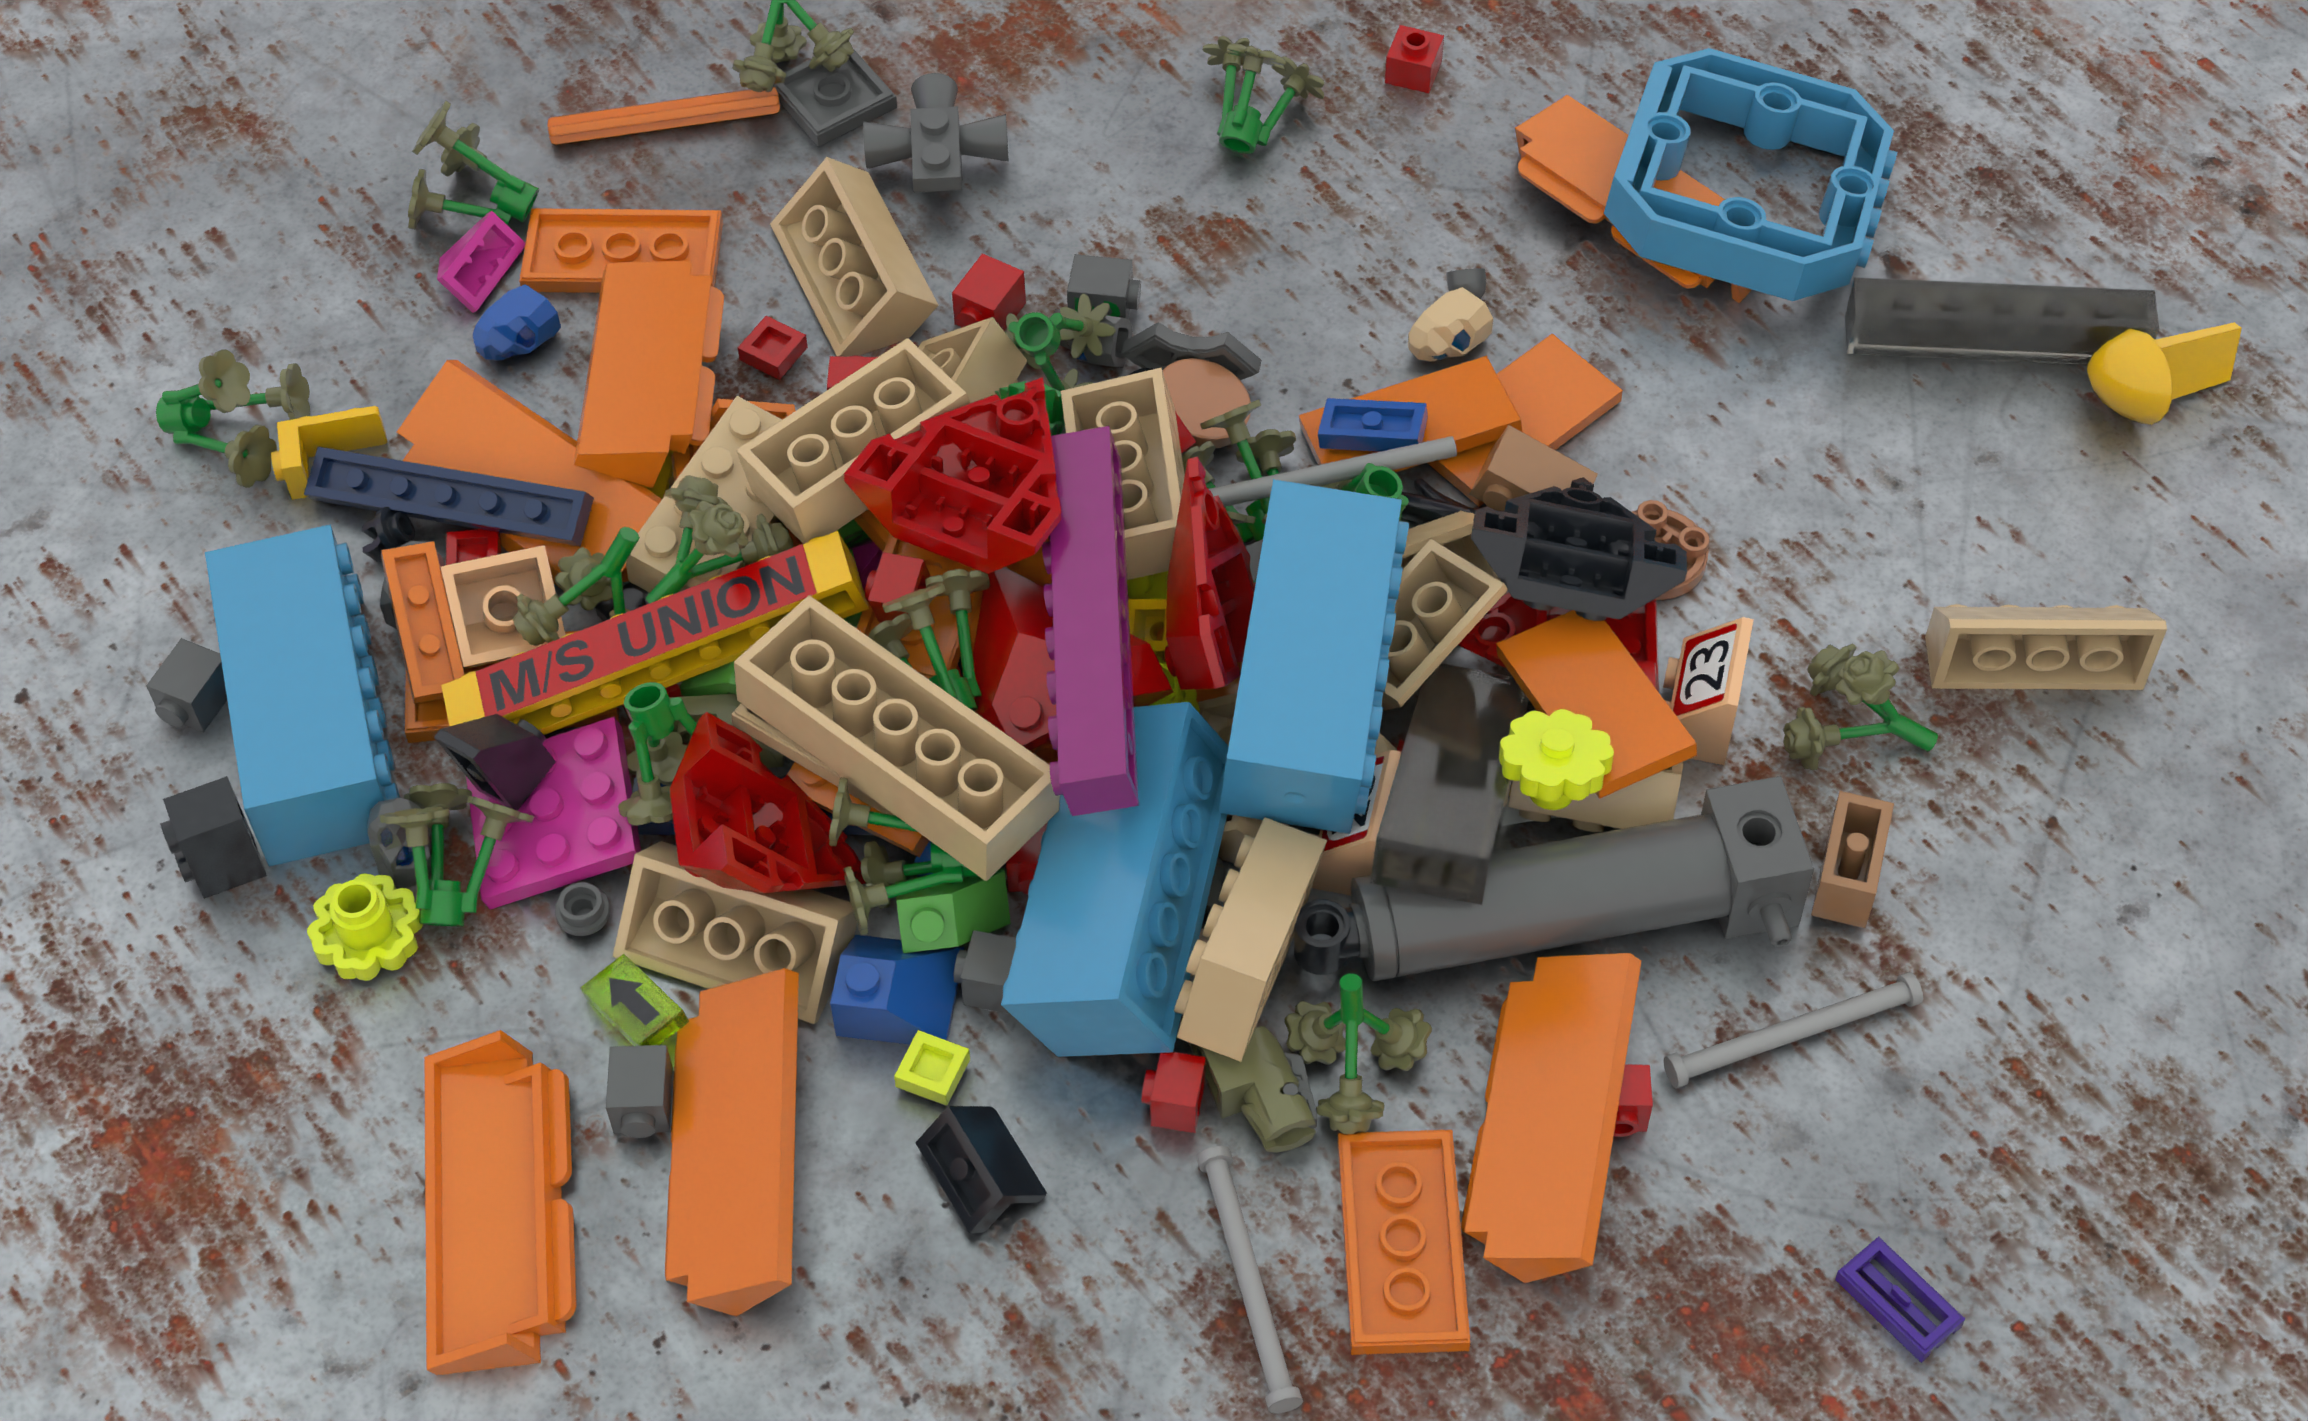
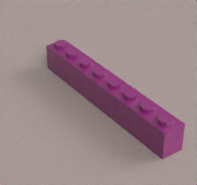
[1042,426,1139,816]

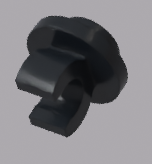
[362,507,415,562]

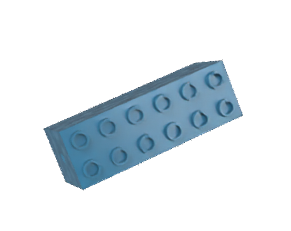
[1219,479,1409,834]
[205,524,400,867]
[1001,702,1229,1057]

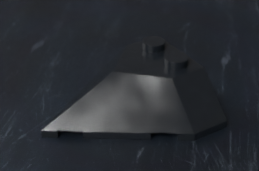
[1471,477,1687,621]

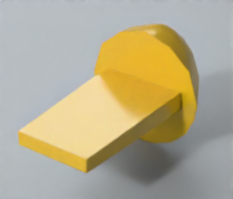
[2087,322,2242,425]

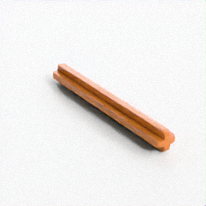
[547,87,780,145]

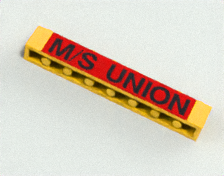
[441,531,869,735]

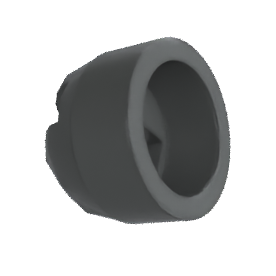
[1446,268,1486,299]

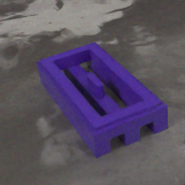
[1835,1236,1965,1363]

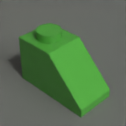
[895,868,1011,953]

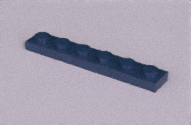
[304,447,594,547]

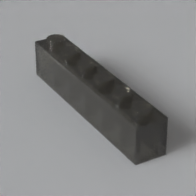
[1845,277,2160,365]

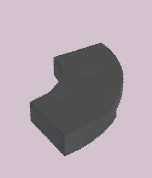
[1121,322,1262,380]

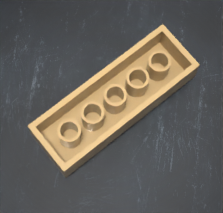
[734,595,1060,881]

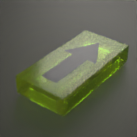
[580,954,689,1046]

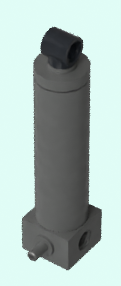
[1294,776,1814,982]

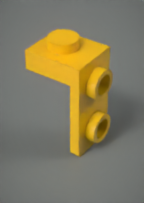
[271,406,387,500]

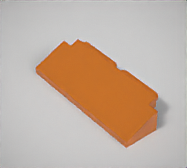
[1515,95,1752,303]
[574,261,724,488]
[397,360,662,588]
[1461,953,1642,1283]
[665,968,799,1317]
[424,1030,576,1375]

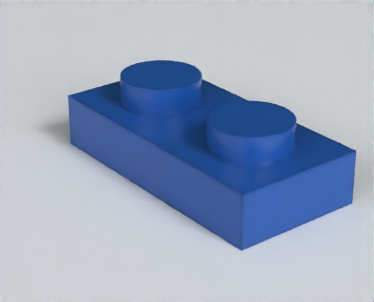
[1318,398,1428,452]

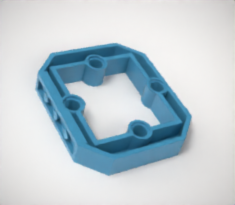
[1604,48,1898,301]

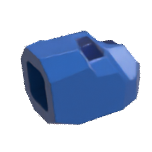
[473,284,561,360]

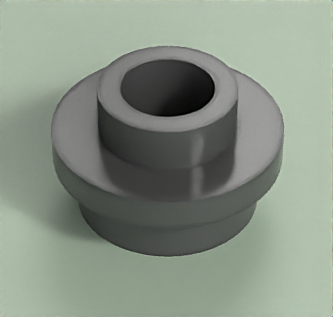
[555,882,611,936]

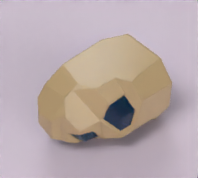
[1408,287,1493,361]

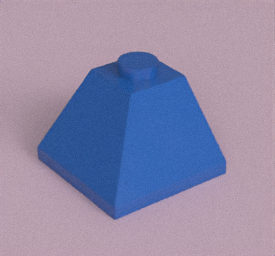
[830,935,964,1045]

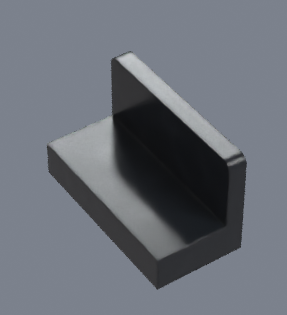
[915,1106,1047,1233]

